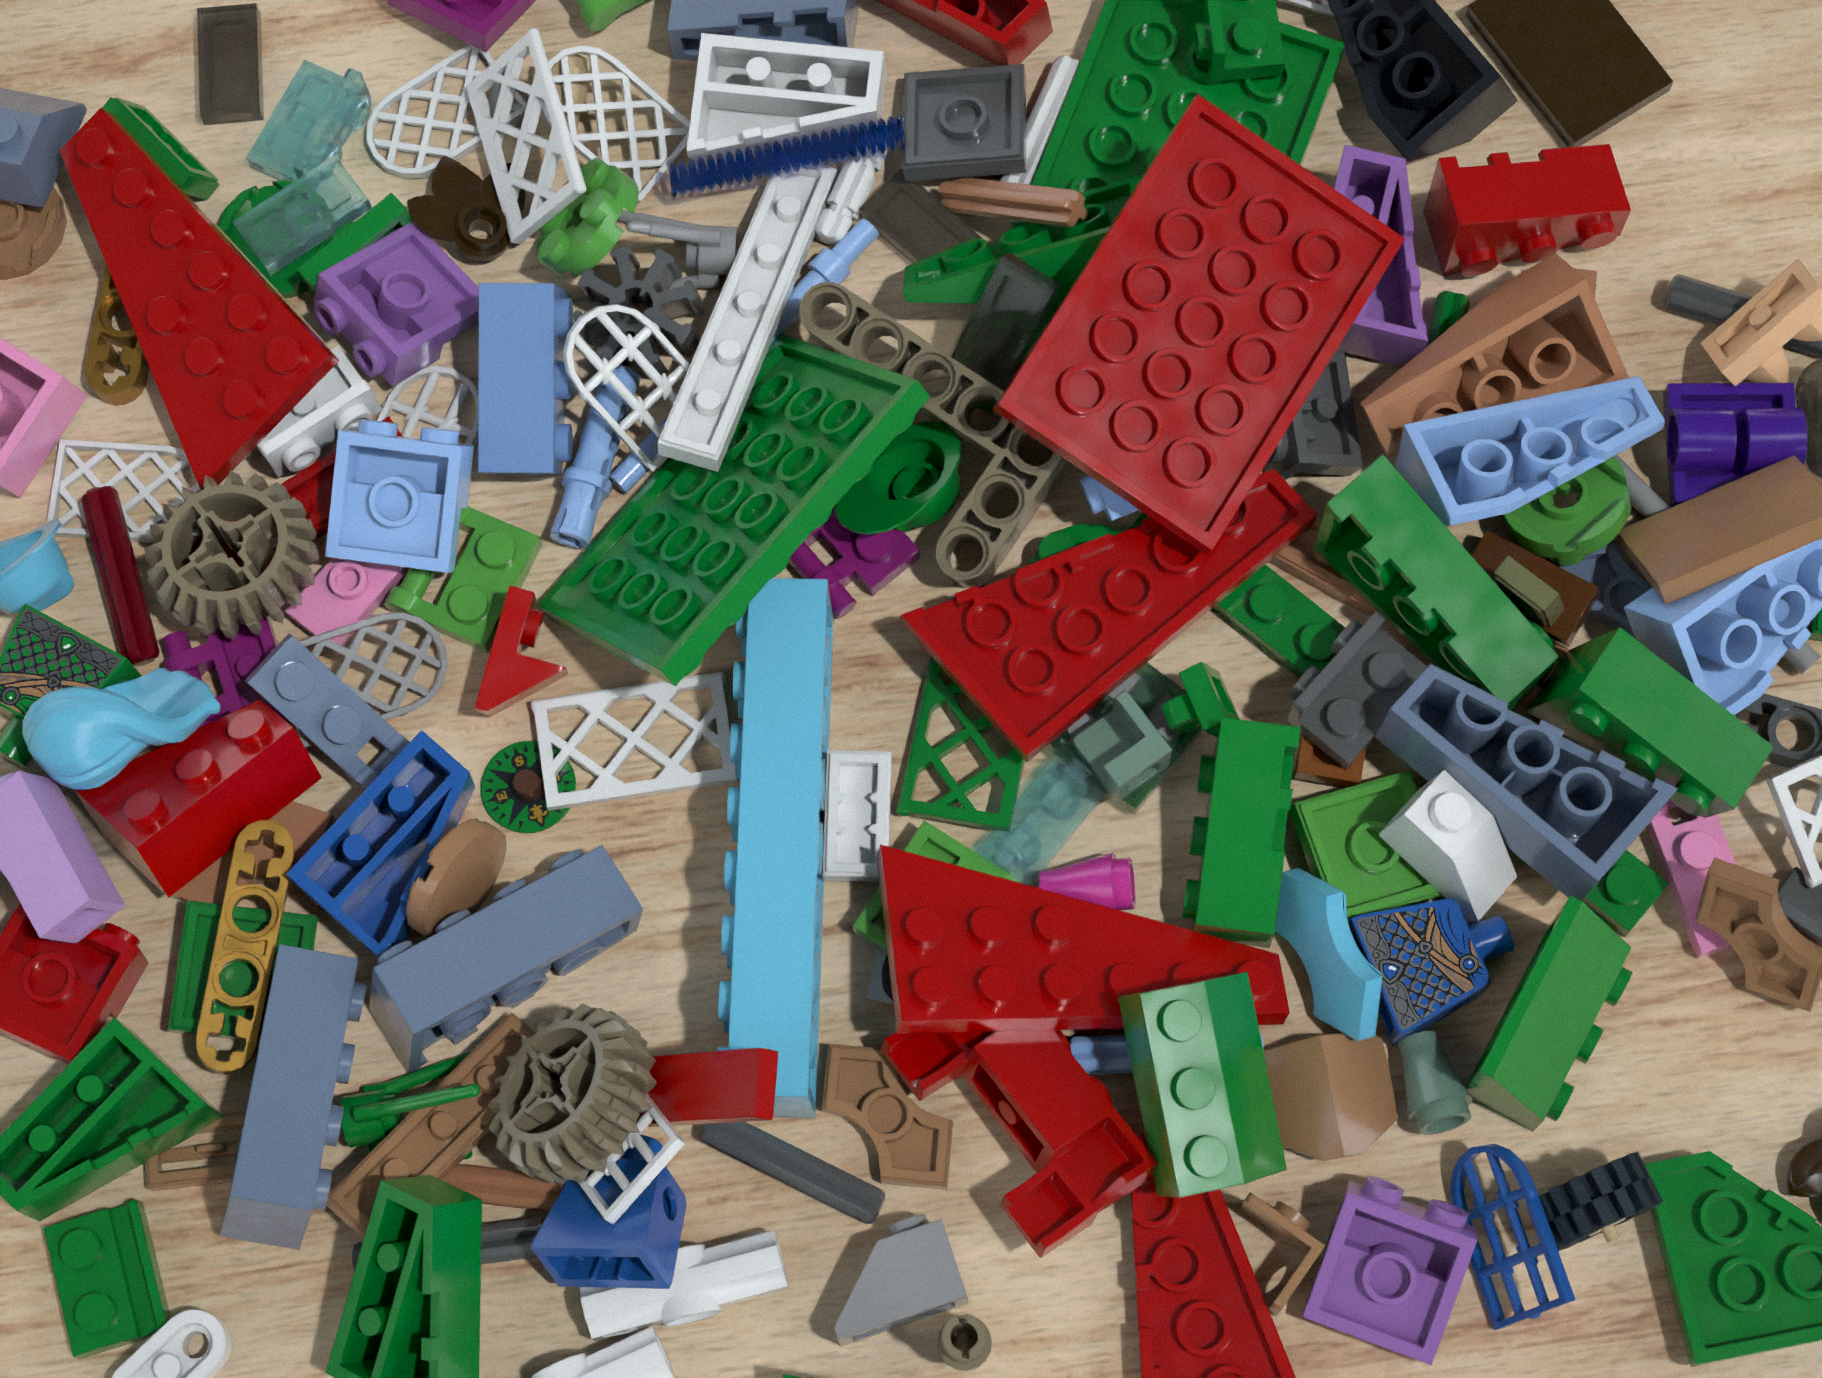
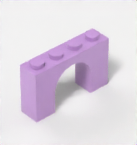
[0,771,125,943]

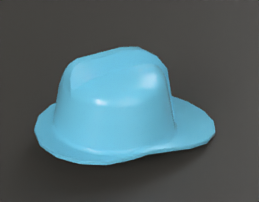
[0,519,74,614]

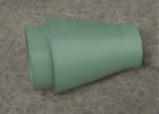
[1398,1031,1473,1135]

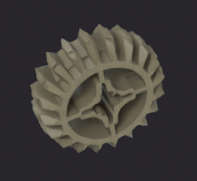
[144,470,320,640]
[488,1003,657,1186]

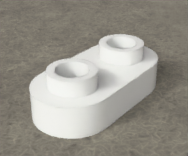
[111,1310,232,1378]

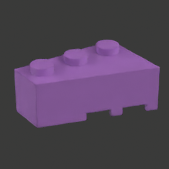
[1333,145,1428,366]

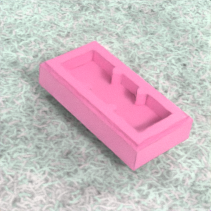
[285,558,409,654]

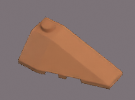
[1360,253,1629,457]

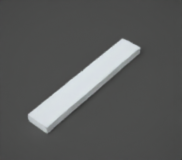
[657,153,837,472]

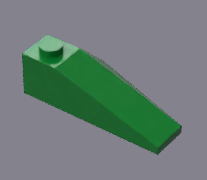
[902,175,1142,305]

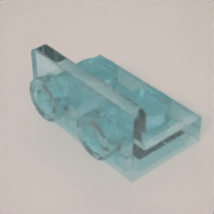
[246,59,371,193]

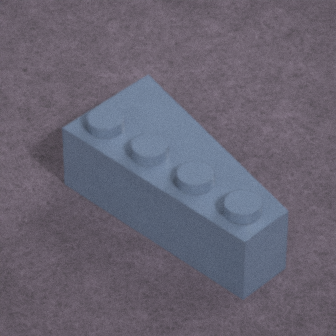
[1375,664,1678,901]
[369,845,643,1074]

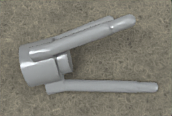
[596,210,737,306]

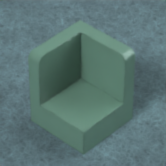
[1073,690,1172,803]

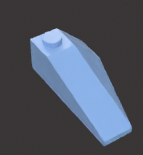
[1396,376,1665,526]
[1624,539,1822,716]

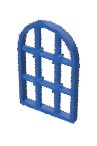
[1450,1144,1575,1330]

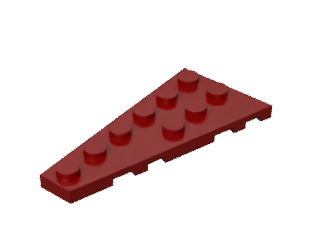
[59,107,340,490]
[876,844,1290,1033]

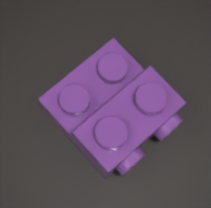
[313,221,479,387]
[1303,1176,1478,1365]

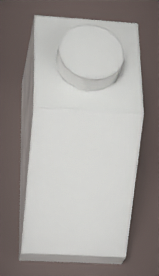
[1378,770,1517,924]

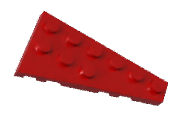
[901,469,1317,762]
[1130,1133,1296,1378]

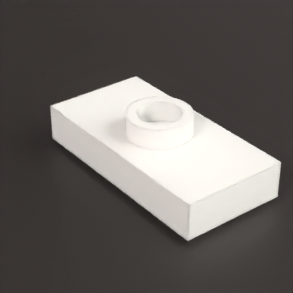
[823,750,892,882]

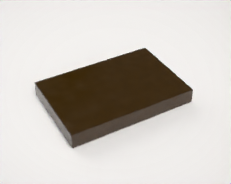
[1465,0,1674,147]

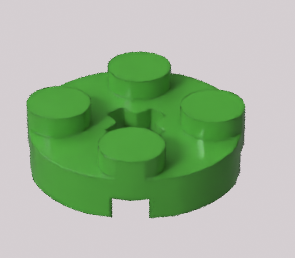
[537,158,639,279]
[1503,456,1631,566]

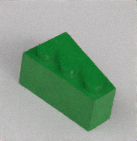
[1182,717,1301,948]
[325,1175,482,1378]

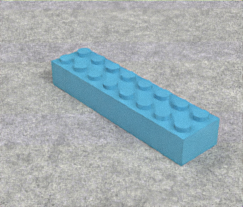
[717,578,834,1119]

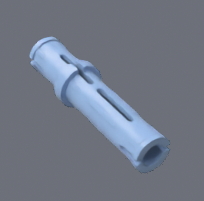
[550,365,641,549]

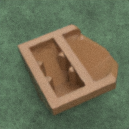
[1264,1031,1400,1161]

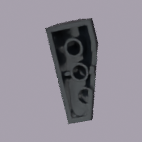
[1327,0,1518,162]

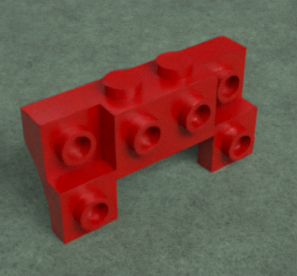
[880,1030,1158,1258]

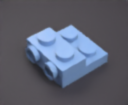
[325,419,474,573]

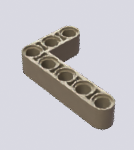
[799,282,1068,588]

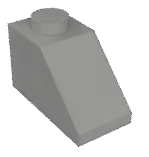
[834,1214,968,1347]

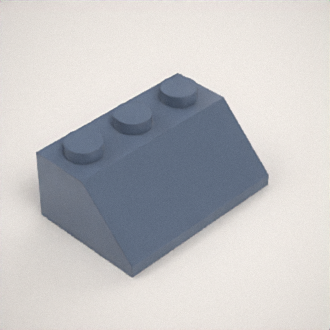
[0,88,87,208]

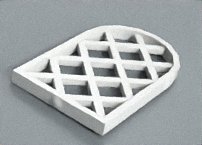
[366,44,527,179]
[540,45,690,203]
[47,439,202,543]

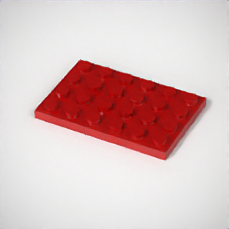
[993,94,1405,554]

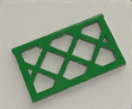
[896,656,1025,832]

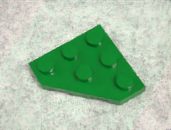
[1645,1151,1822,1367]

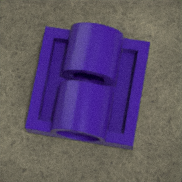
[1663,383,1807,508]

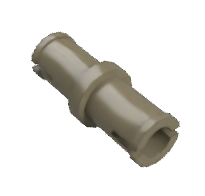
[937,1314,992,1371]

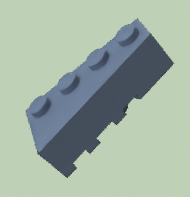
[220,944,366,1250]

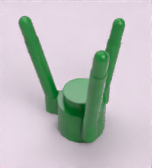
[341,1051,480,1160]

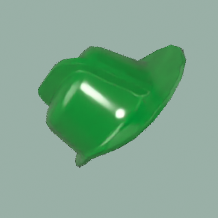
[835,421,961,535]

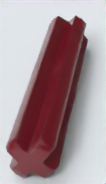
[81,486,160,666]

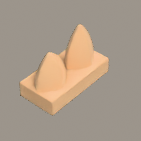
[1701,259,1822,387]

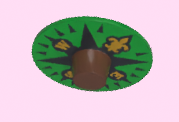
[481,741,576,834]

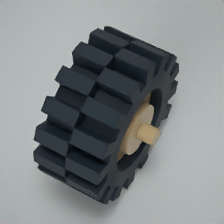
[1539,1152,1663,1251]

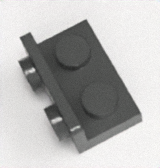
[1264,350,1363,481]
[1287,612,1428,770]

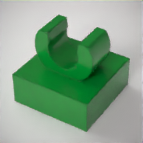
[1161,661,1240,737]

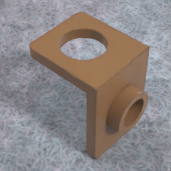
[1240,1193,1325,1316]

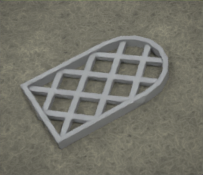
[270,612,448,747]

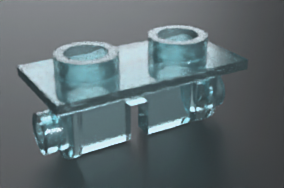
[976,754,1106,886]

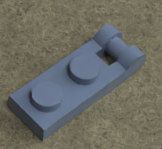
[245,634,410,790]

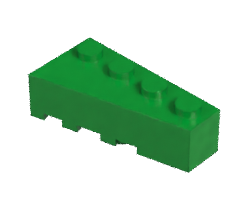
[1314,454,1559,710]

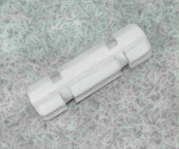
[815,133,887,247]

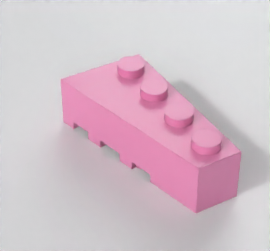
[0,338,88,498]

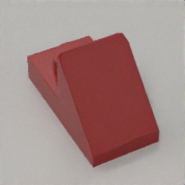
[474,585,568,717]

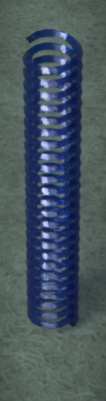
[669,113,905,198]

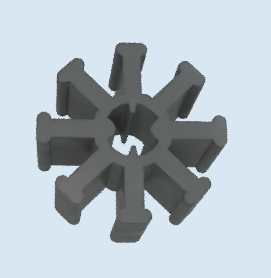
[573,245,704,379]

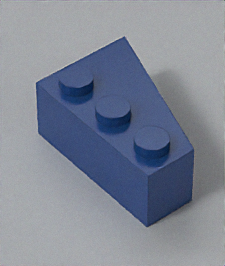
[286,730,475,959]

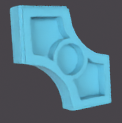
[1275,868,1383,1041]

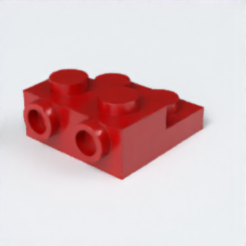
[0,903,149,1065]

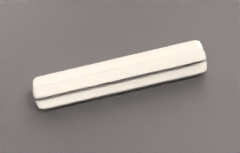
[1001,55,1081,185]

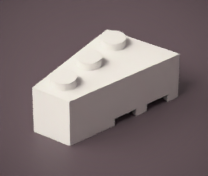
[686,33,887,172]

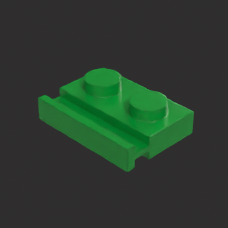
[44,1199,171,1359]

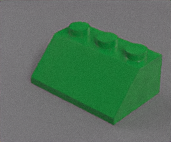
[1466,895,1633,1132]
[1118,972,1287,1198]

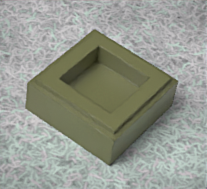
[1494,555,1565,627]

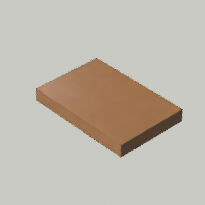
[1618,455,1822,604]

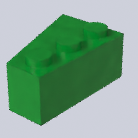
[1526,627,1774,818]
[0,1017,224,1222]

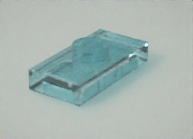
[233,155,372,276]

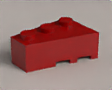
[1423,144,1631,277]
[74,699,322,898]

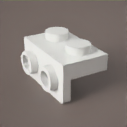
[257,345,382,478]

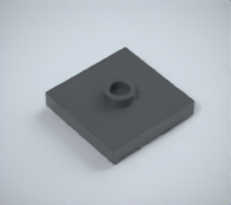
[902,64,1026,182]

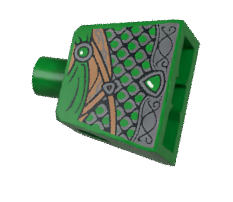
[0,604,142,768]

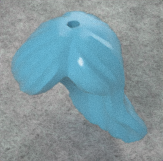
[22,668,221,789]

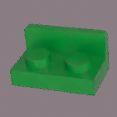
[1189,0,1285,82]

